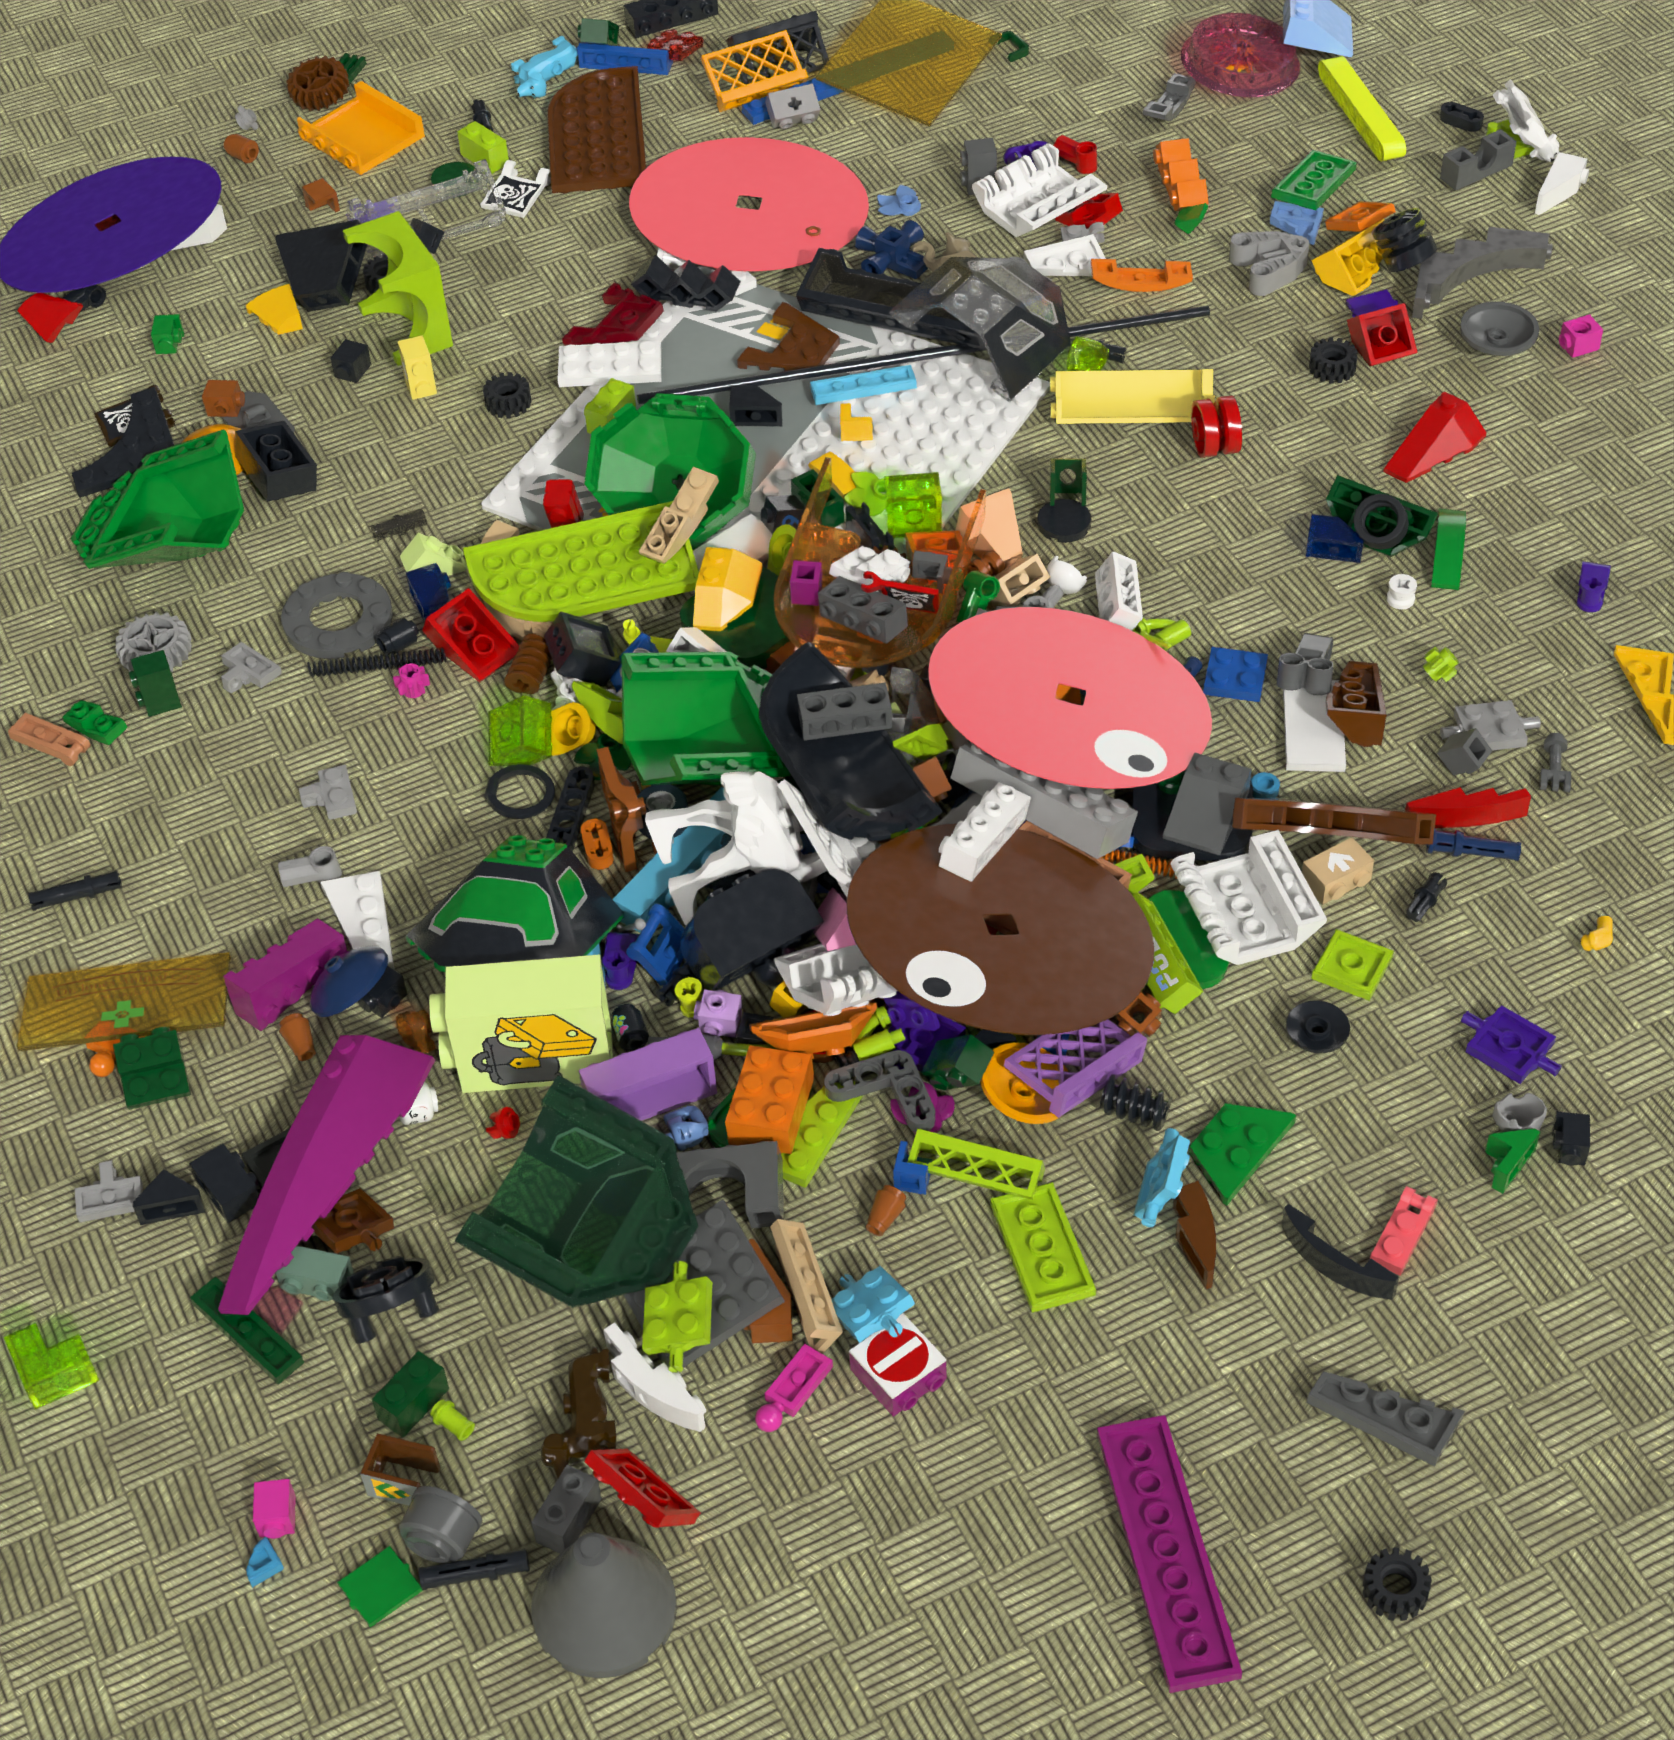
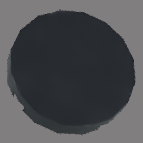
[1037,499,1092,543]

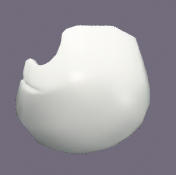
[1046,556,1087,595]

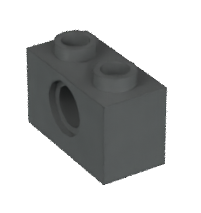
[531,1465,602,1554]

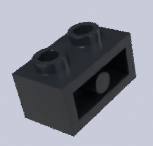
[189,1143,262,1223]

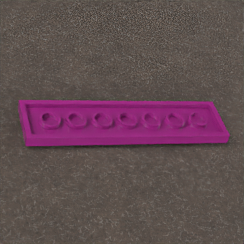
[1097,1415,1242,1693]

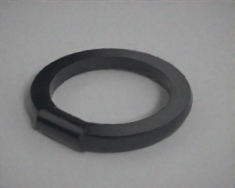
[484,764,555,819]

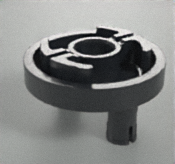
[333,1255,440,1344]

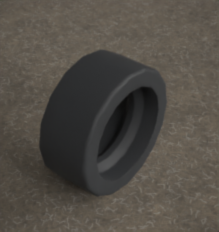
[1353,494,1409,550]

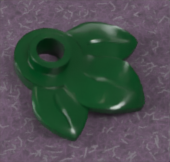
[574,733,631,780]

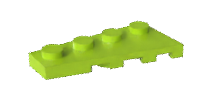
[781,1081,863,1188]

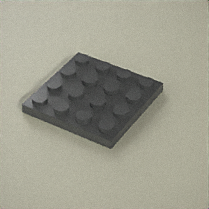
[611,1199,785,1373]

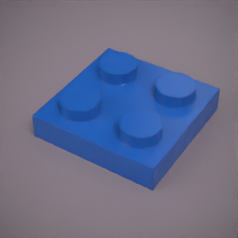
[1203,647,1268,702]

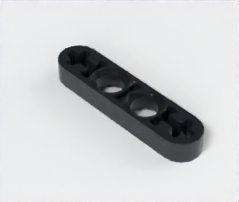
[546,766,595,852]

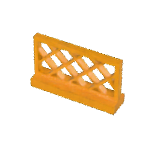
[700,30,808,112]

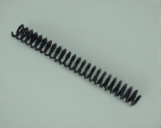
[307,647,447,678]

